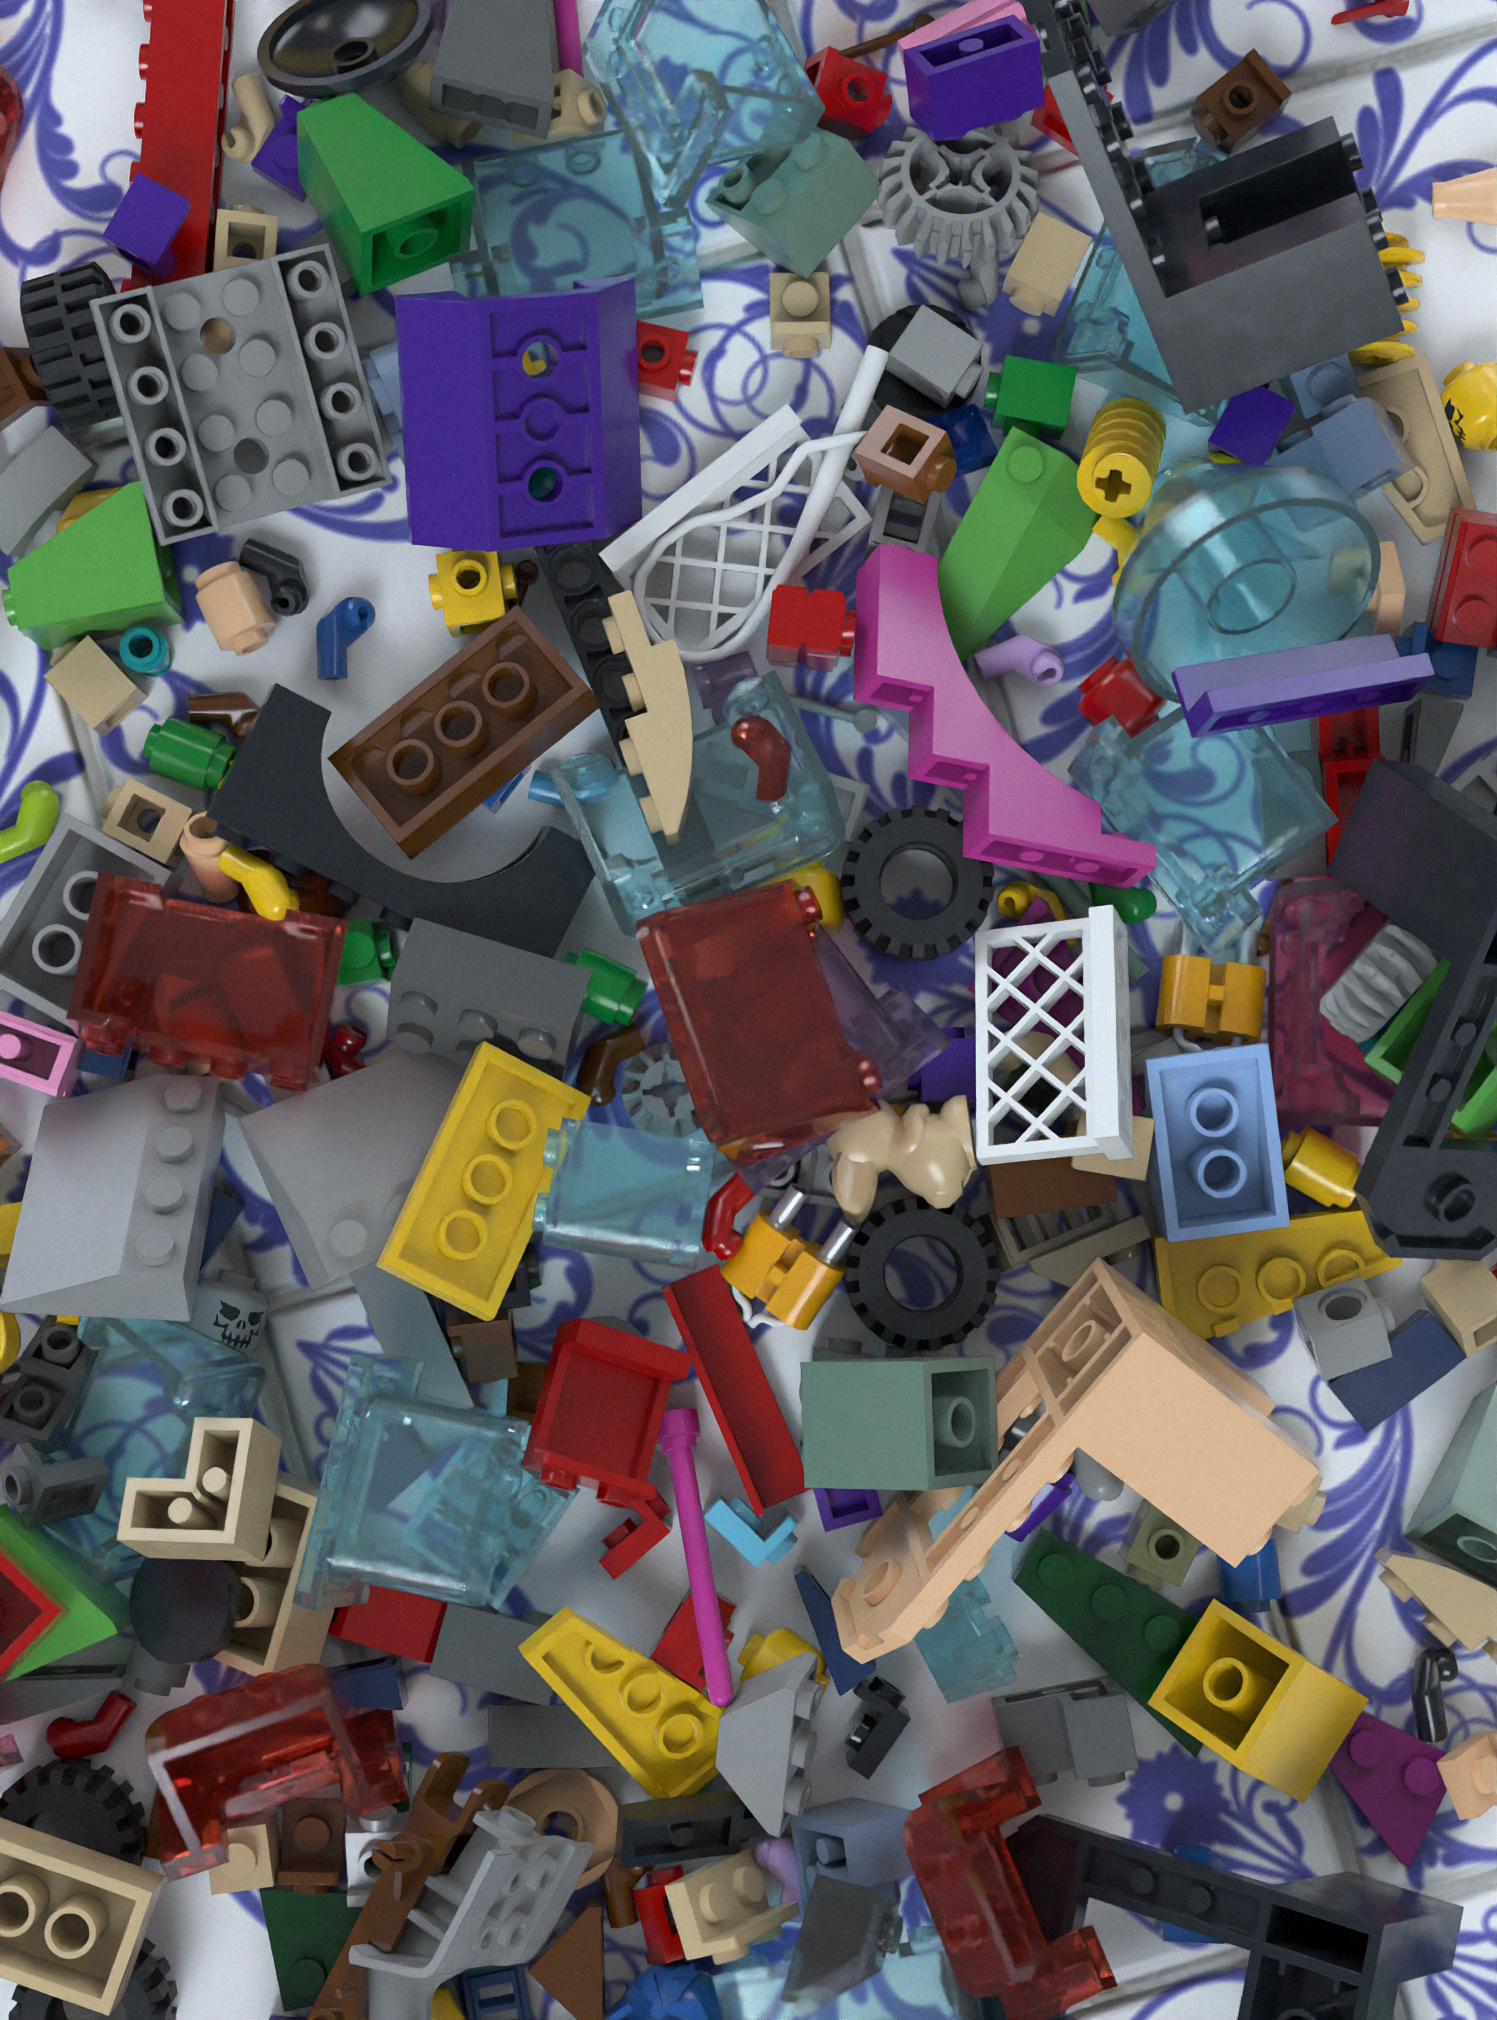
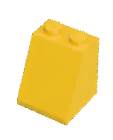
[1147,1598,1369,1804]

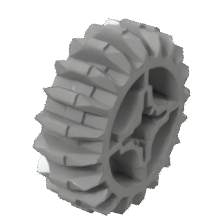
[877,122,1040,269]
[1319,918,1443,1043]

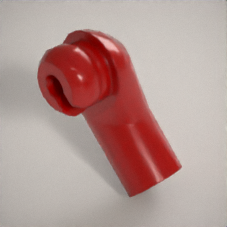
[700,1167,762,1261]

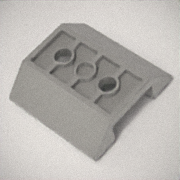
[89,243,393,546]

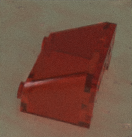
[636,879,883,1166]

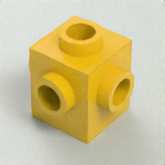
[428,548,518,638]

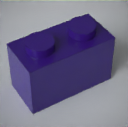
[903,14,1045,142]

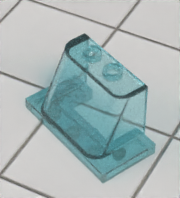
[581,0,826,210]
[448,125,704,321]
[1067,706,1339,960]
[292,1353,529,1610]

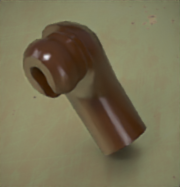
[188,691,260,746]
[576,1022,647,1107]
[599,1853,656,1928]

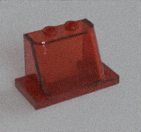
[145,1663,410,1883]
[902,1745,1118,2020]

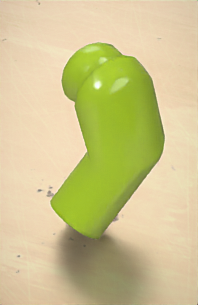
[0,780,60,864]

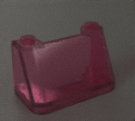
[1267,878,1451,1131]

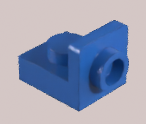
[1394,621,1479,700]

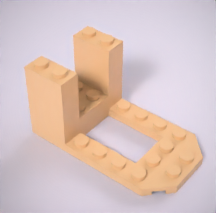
[831,1257,1320,1664]

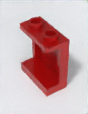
[521,1318,693,1509]

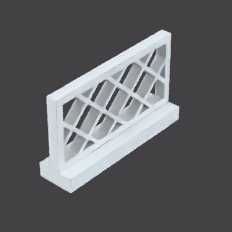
[596,403,873,669]
[975,905,1134,1165]

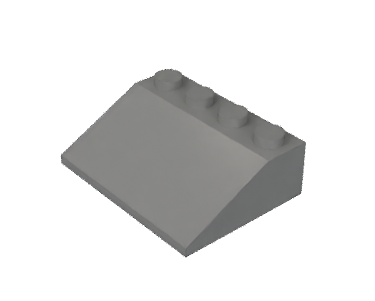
[237,1050,466,1291]
[0,1074,226,1322]

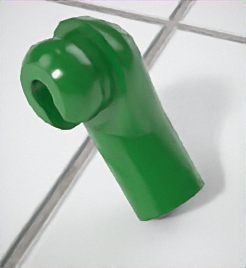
[1087,882,1157,924]

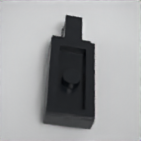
[614,1789,785,1869]

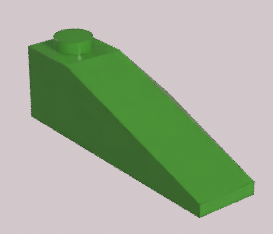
[937,426,1102,664]

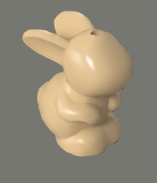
[826,1091,977,1225]

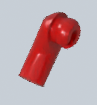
[45,1690,137,1760]

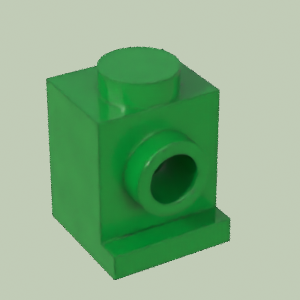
[322,918,398,991]

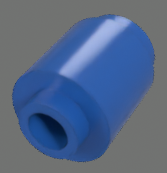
[1216,1538,1282,1614]

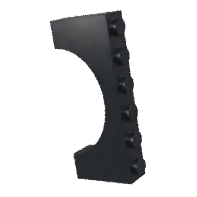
[205,683,605,959]

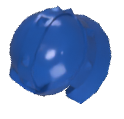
[602,1961,726,2020]

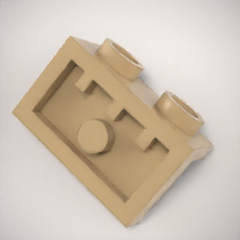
[664,1847,801,1965]

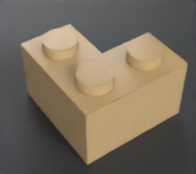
[116,1417,282,1562]

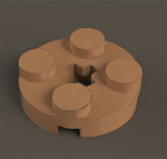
[503,1767,619,1890]

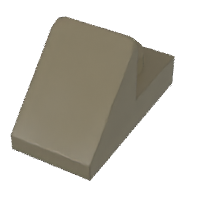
[1026,1214,1152,1289]

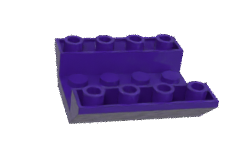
[394,275,642,552]

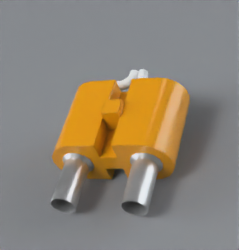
[1155,919,1267,1052]
[720,1183,859,1331]

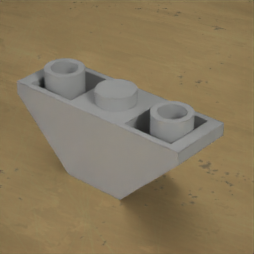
[715,1651,823,1838]

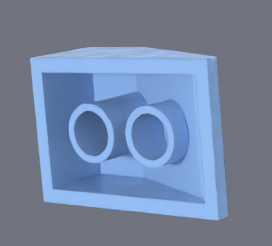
[1144,1042,1290,1243]

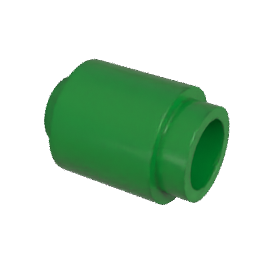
[143,716,238,792]
[564,946,649,1027]

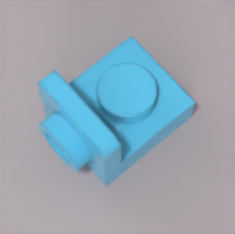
[703,1494,799,1568]

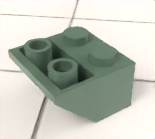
[704,114,881,279]

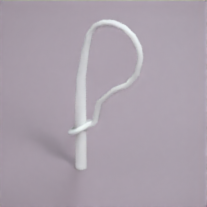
[632,345,889,665]

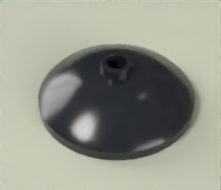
[257,0,434,99]

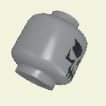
[181,1269,270,1363]

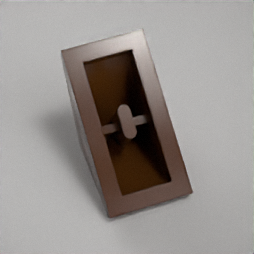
[527,1893,606,2020]

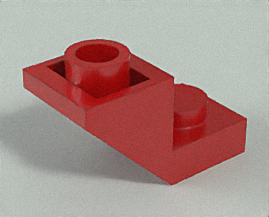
[328,1570,448,1663]

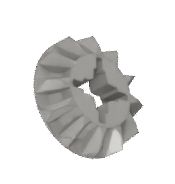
[622,1042,718,1139]

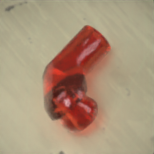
[730,715,792,803]

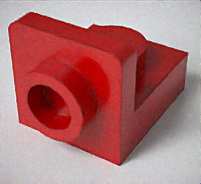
[598,1491,673,1580]

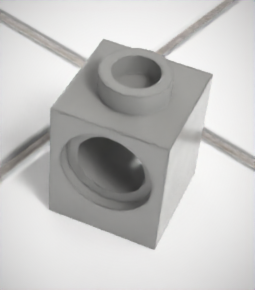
[886,304,984,409]
[1292,1276,1395,1382]

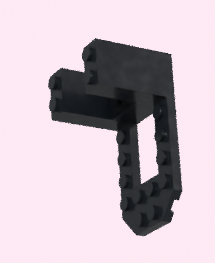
[1021,0,1409,415]
[1327,758,1497,1261]
[946,1813,1464,2020]

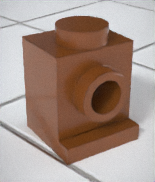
[854,404,957,505]

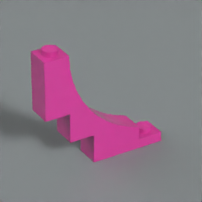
[853,544,1156,889]

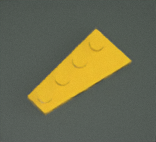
[1151,1206,1402,1340]
[518,1605,727,1800]

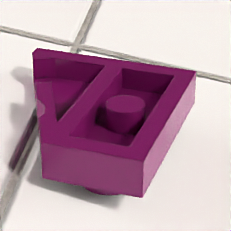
[1328,1710,1447,1867]

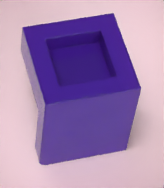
[102,172,191,282]
[1208,386,1295,477]

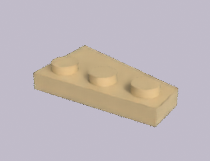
[1354,353,1478,546]

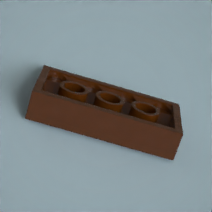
[327,604,601,860]

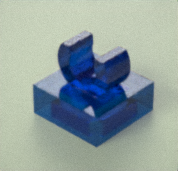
[923,403,998,478]

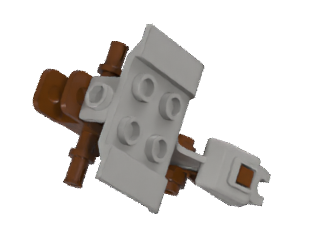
[307,1751,596,2020]

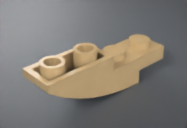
[602,589,694,846]
[1373,1548,1497,1665]

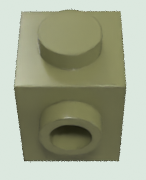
[1117,1498,1201,1590]

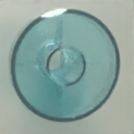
[1112,456,1381,704]

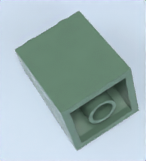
[799,1356,999,1491]
[1403,1380,1497,1588]

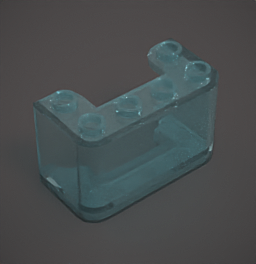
[532,1117,717,1270]

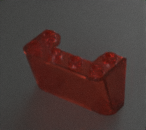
[66,872,349,1092]

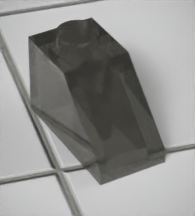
[780,1874,904,2017]

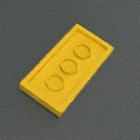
[376,1041,592,1322]

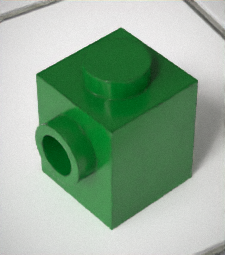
[983,355,1077,441]

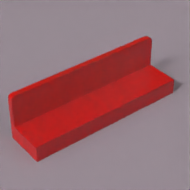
[661,1263,813,1517]

